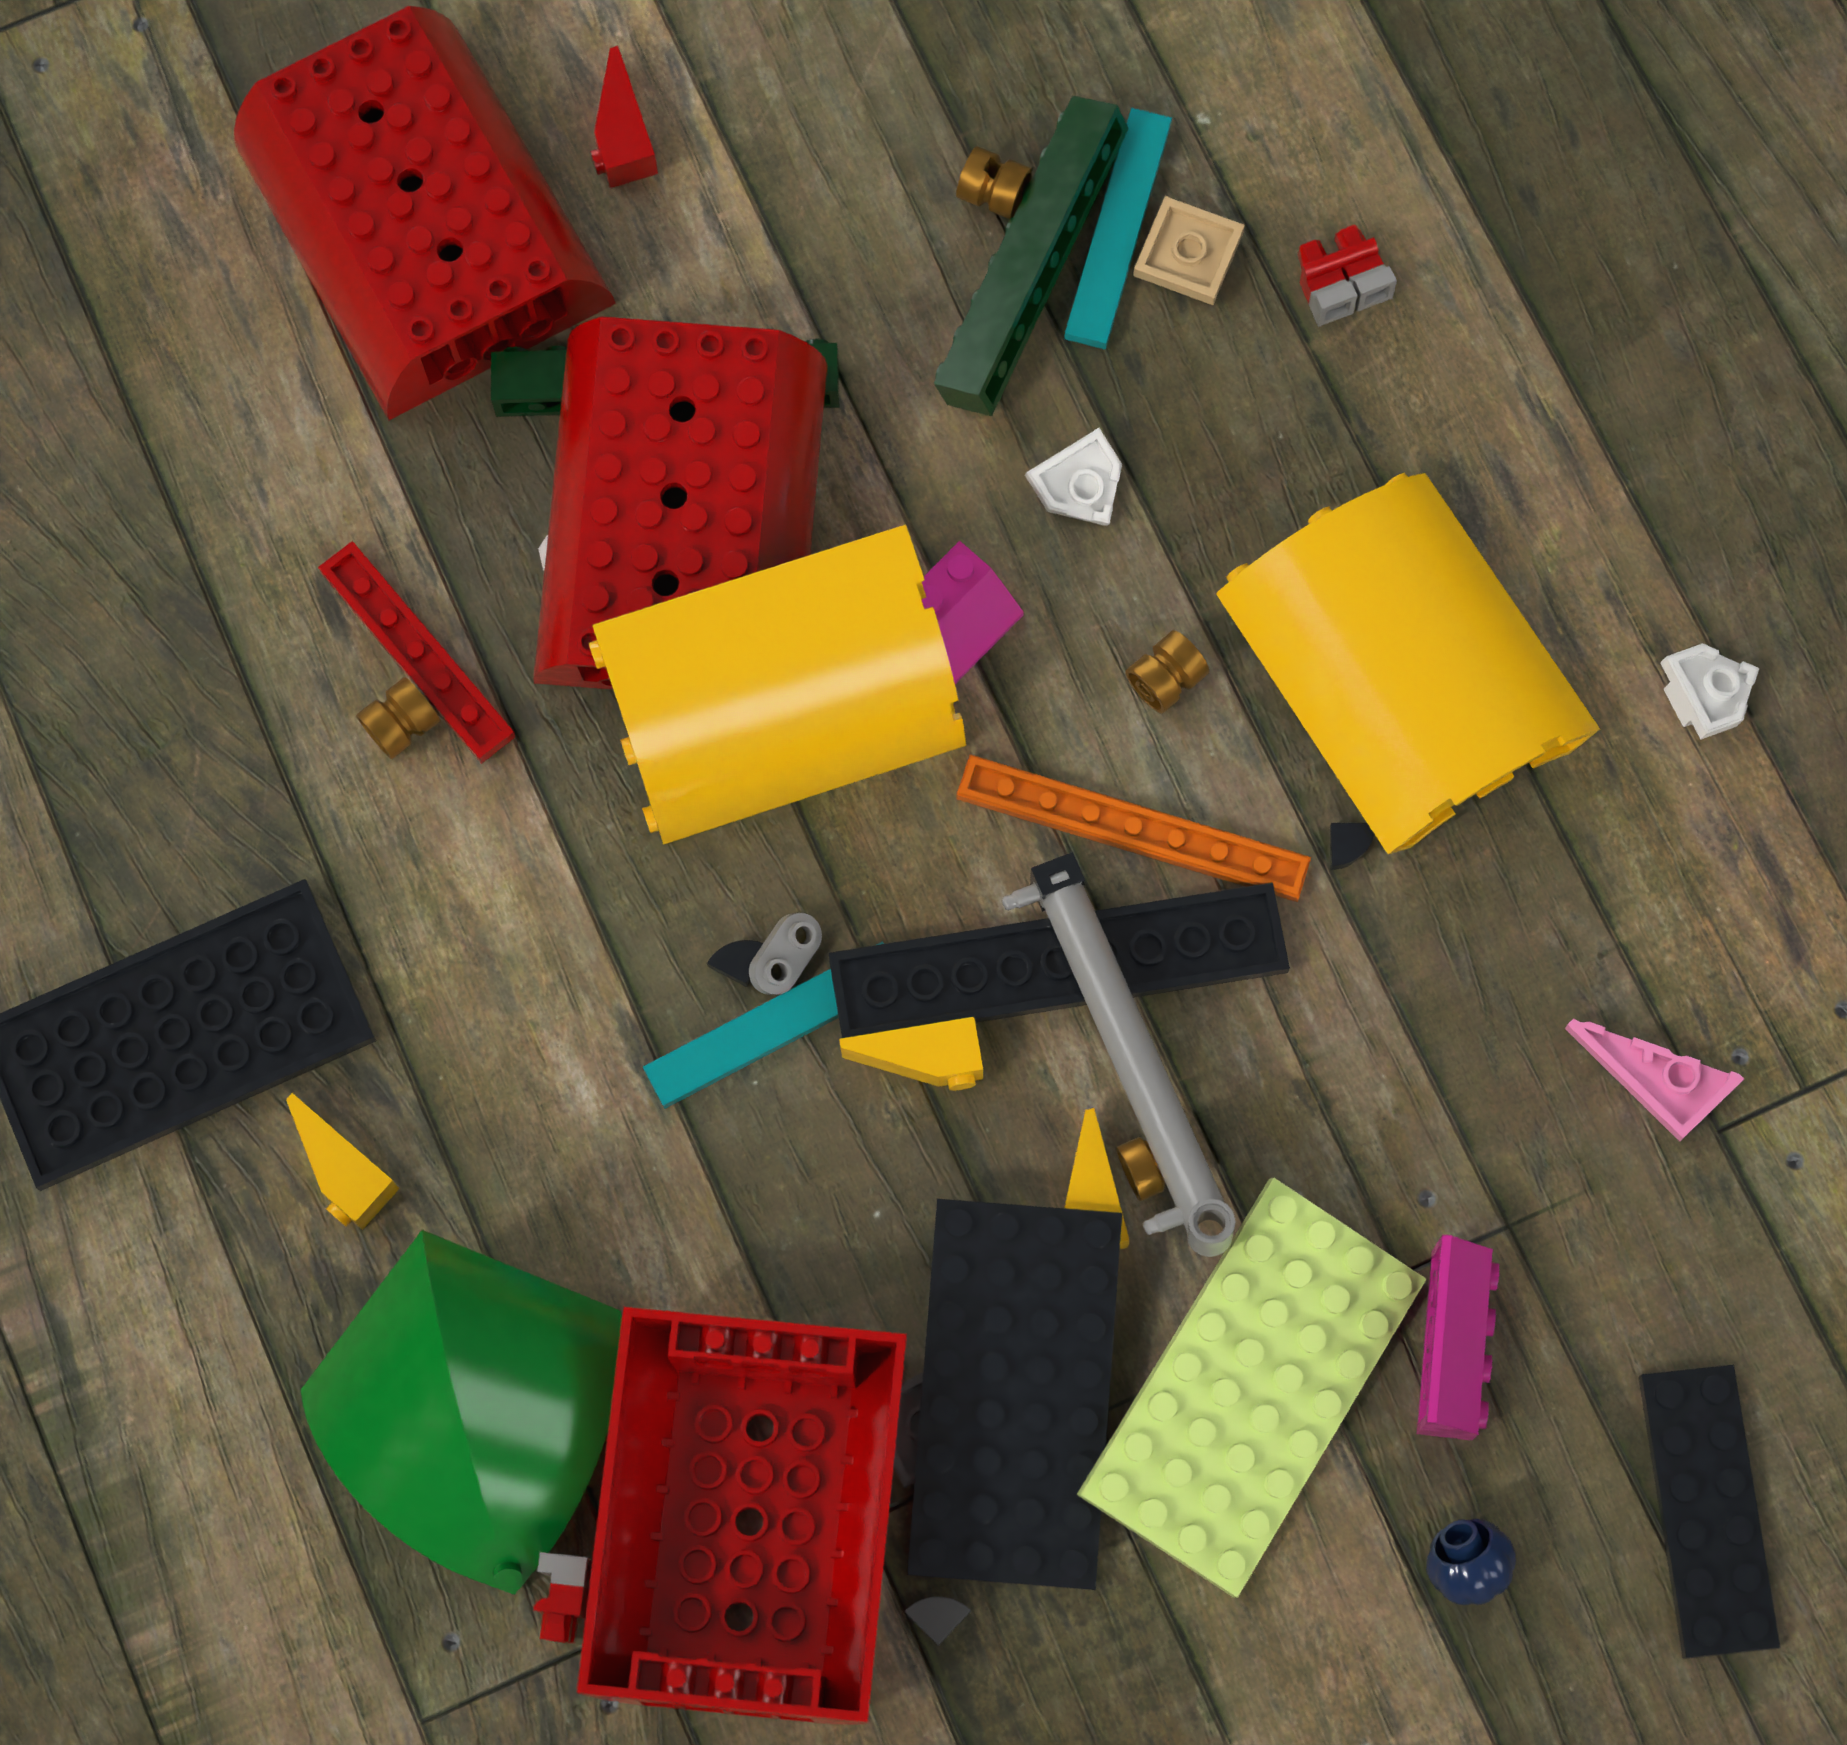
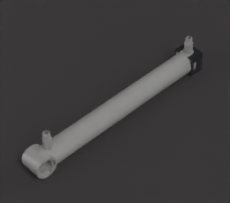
[1002,852,1236,1257]

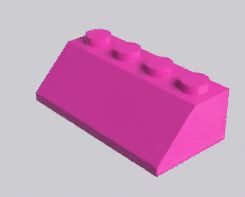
[921,540,1024,684]
[1417,1235,1499,1440]

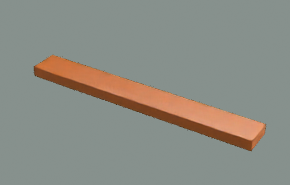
[956,754,1311,902]

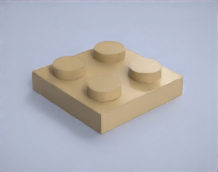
[1133,196,1245,305]

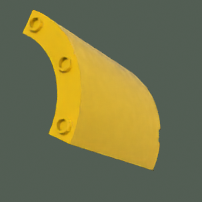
[1216,473,1600,854]
[589,524,966,845]

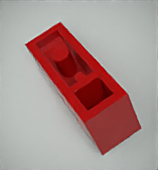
[590,45,658,188]

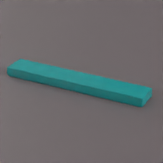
[1064,108,1172,350]
[643,941,884,1109]

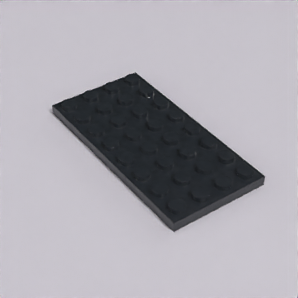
[0,879,377,1191]
[907,1199,1122,1590]

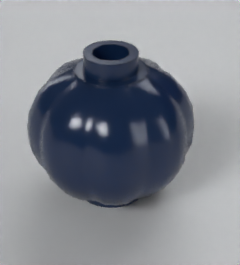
[1426,1519,1516,1605]

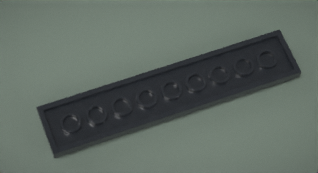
[828,883,1290,1038]

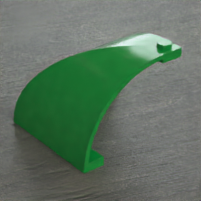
[301,1230,622,1595]

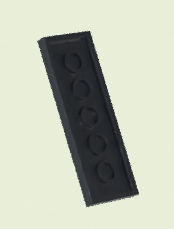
[1638,1365,1780,1659]

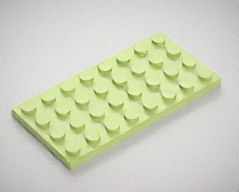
[1077,1177,1426,1598]

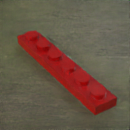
[318,541,516,764]

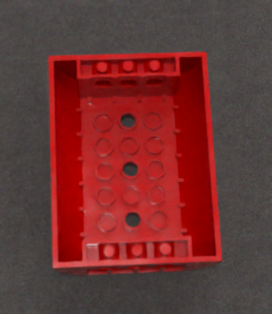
[234,6,616,421]
[533,316,827,690]
[576,1307,907,1725]

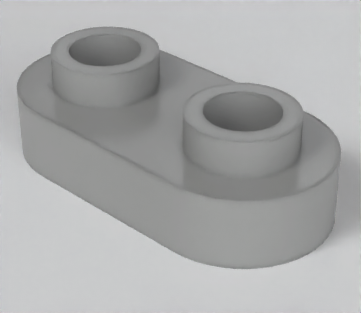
[749,913,822,995]

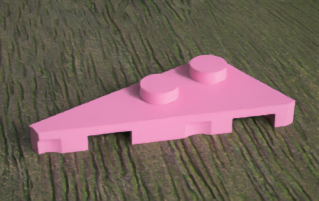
[1565,1019,1744,1141]

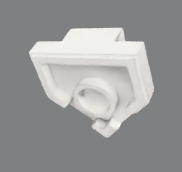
[1025,428,1122,526]
[1660,643,1759,740]

